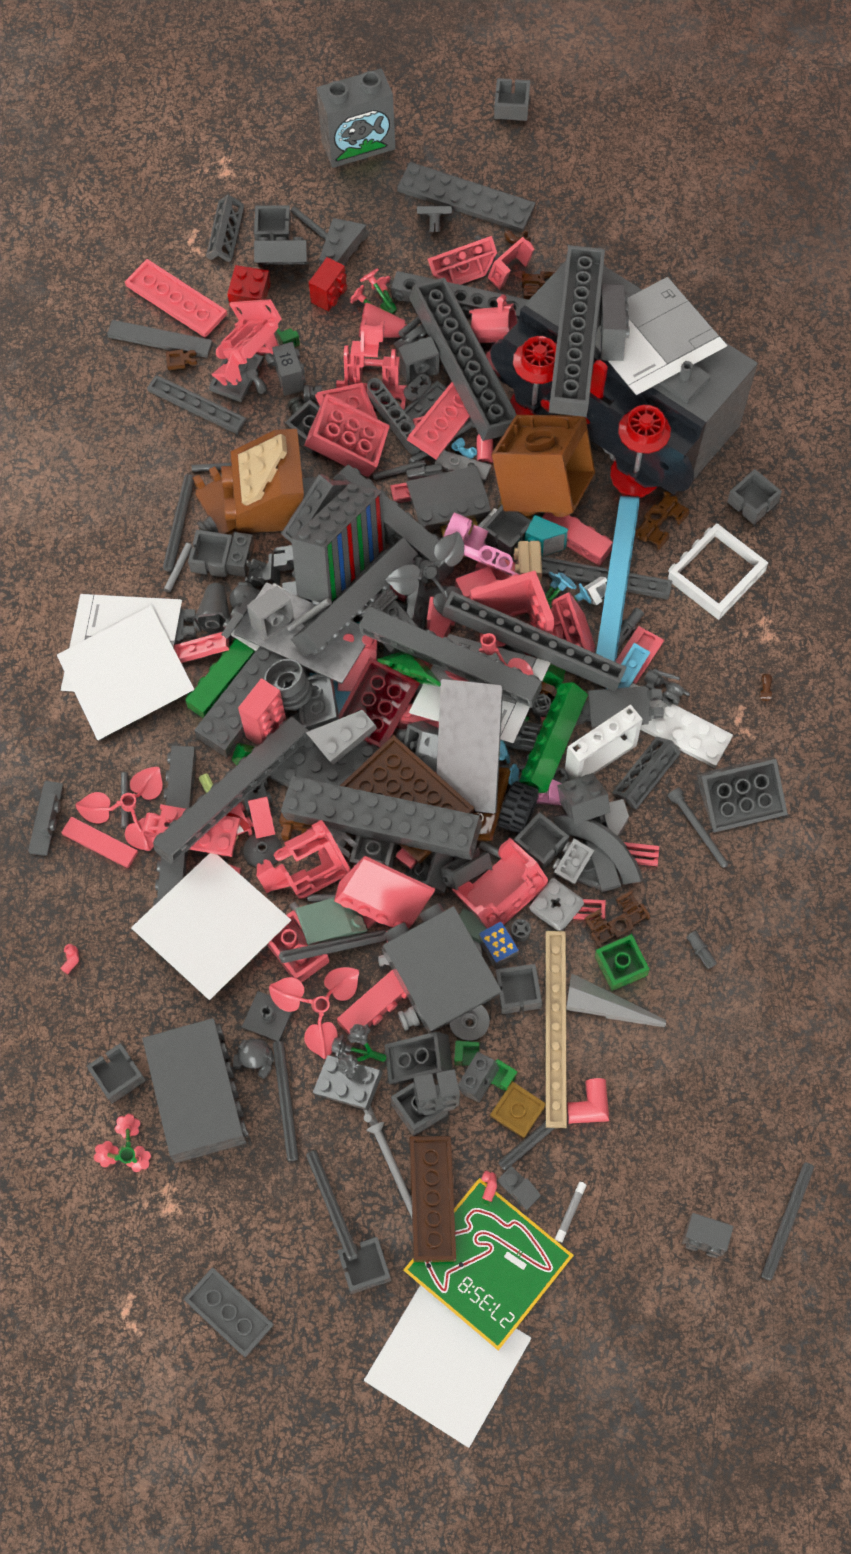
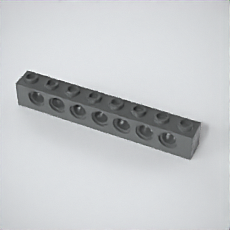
[391,271,529,323]

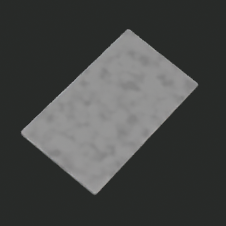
[234,583,366,684]
[436,679,503,814]

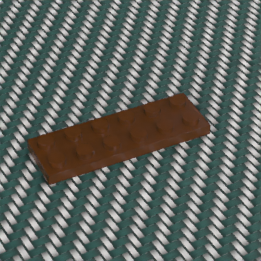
[409,1136,456,1262]

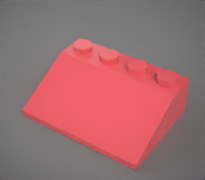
[304,393,390,477]
[334,856,435,929]

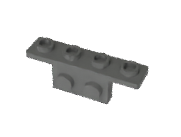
[28,781,64,856]

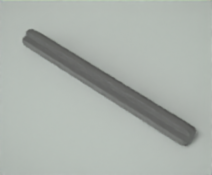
[163,474,194,572]
[279,929,386,963]
[273,1041,298,1161]
[306,1150,358,1261]
[761,1162,814,1281]

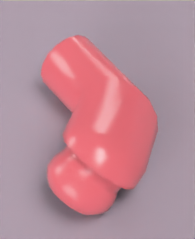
[60,944,79,975]
[482,1171,497,1202]

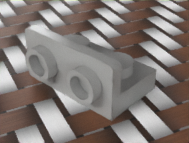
[552,839,594,885]

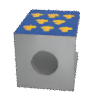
[479,922,519,970]

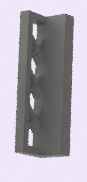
[206,194,245,262]
[612,736,681,809]

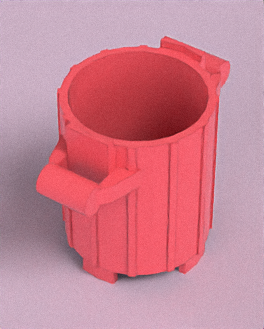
[469,295,517,343]

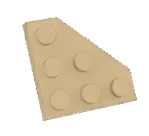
[238,434,287,506]

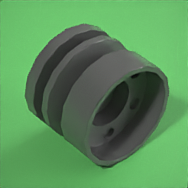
[264,659,313,710]

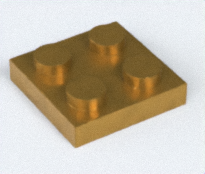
[490,1081,546,1139]

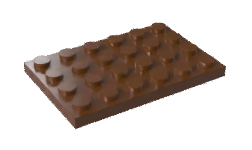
[340,735,475,864]

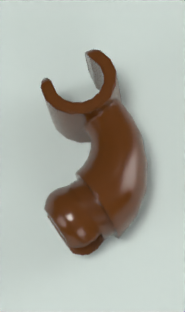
[504,230,531,244]
[760,674,772,701]

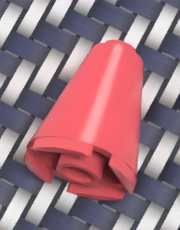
[358,303,407,338]

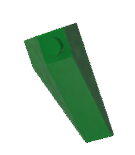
[377,652,441,687]

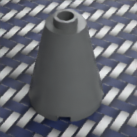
[194,583,230,635]

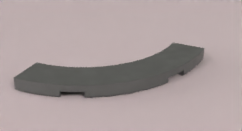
[553,815,643,884]

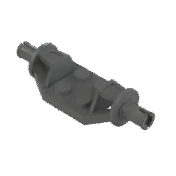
[395,557,430,653]

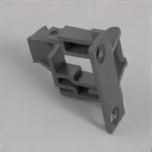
[245,545,320,605]

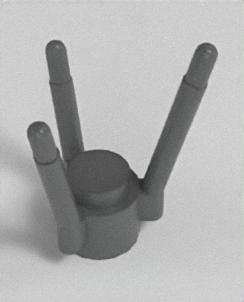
[644,668,690,707]

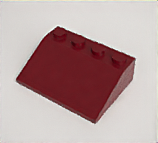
[339,658,420,748]

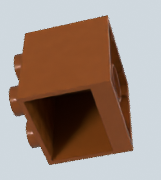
[492,415,595,517]

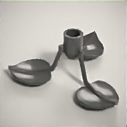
[385,531,464,615]

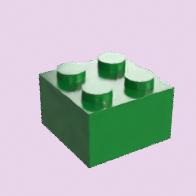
[594,934,650,991]

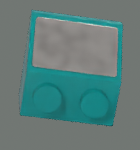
[525,515,568,556]

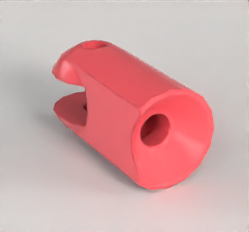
[476,434,493,464]

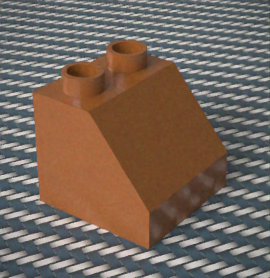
[221,429,304,533]

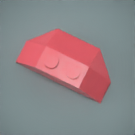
[427,236,497,285]
[551,592,595,653]

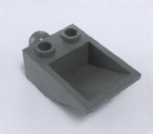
[396,721,439,772]

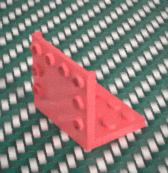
[470,570,554,635]

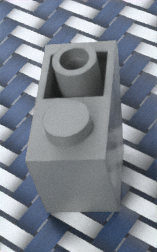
[599,799,629,837]

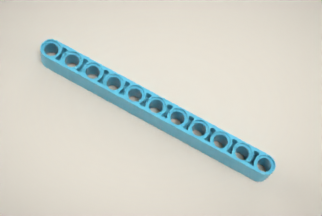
[596,496,639,662]

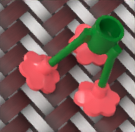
[350,268,397,315]
[94,1114,151,1172]

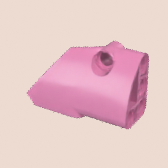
[443,512,519,576]

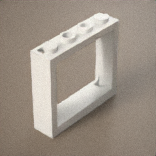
[668,523,768,620]
[565,705,643,780]

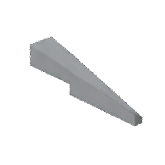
[566,974,666,1027]

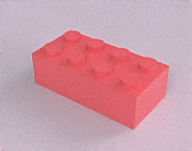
[238,678,286,745]

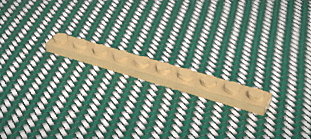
[546,931,567,1128]

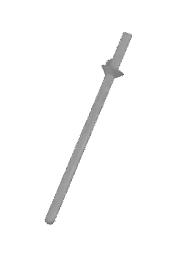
[363,1105,412,1218]

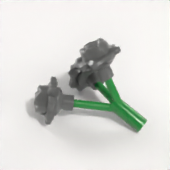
[331,1024,386,1077]

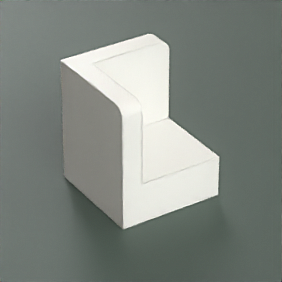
[584,576,607,605]

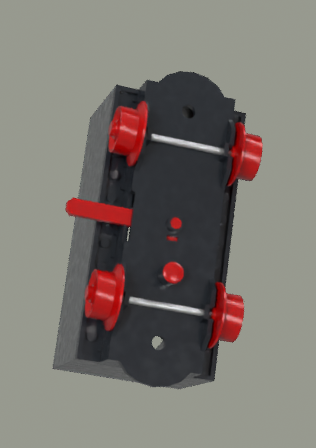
[490,261,758,498]

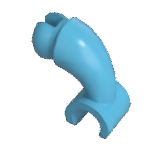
[451,438,477,459]

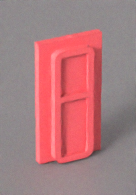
[616,626,664,685]

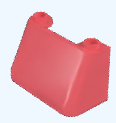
[452,838,548,929]

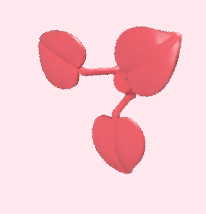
[445,633,533,681]
[76,767,163,851]
[269,967,359,1059]

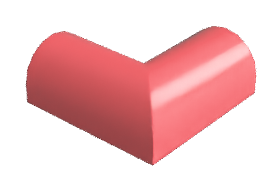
[567,1078,609,1124]

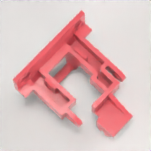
[212,299,282,386]
[336,319,406,410]
[256,820,351,899]

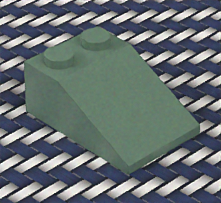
[295,897,367,945]

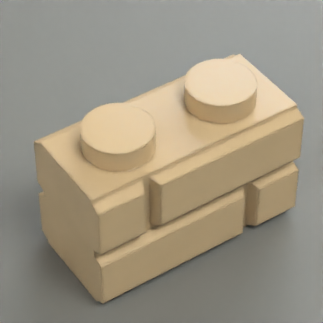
[514,541,542,582]

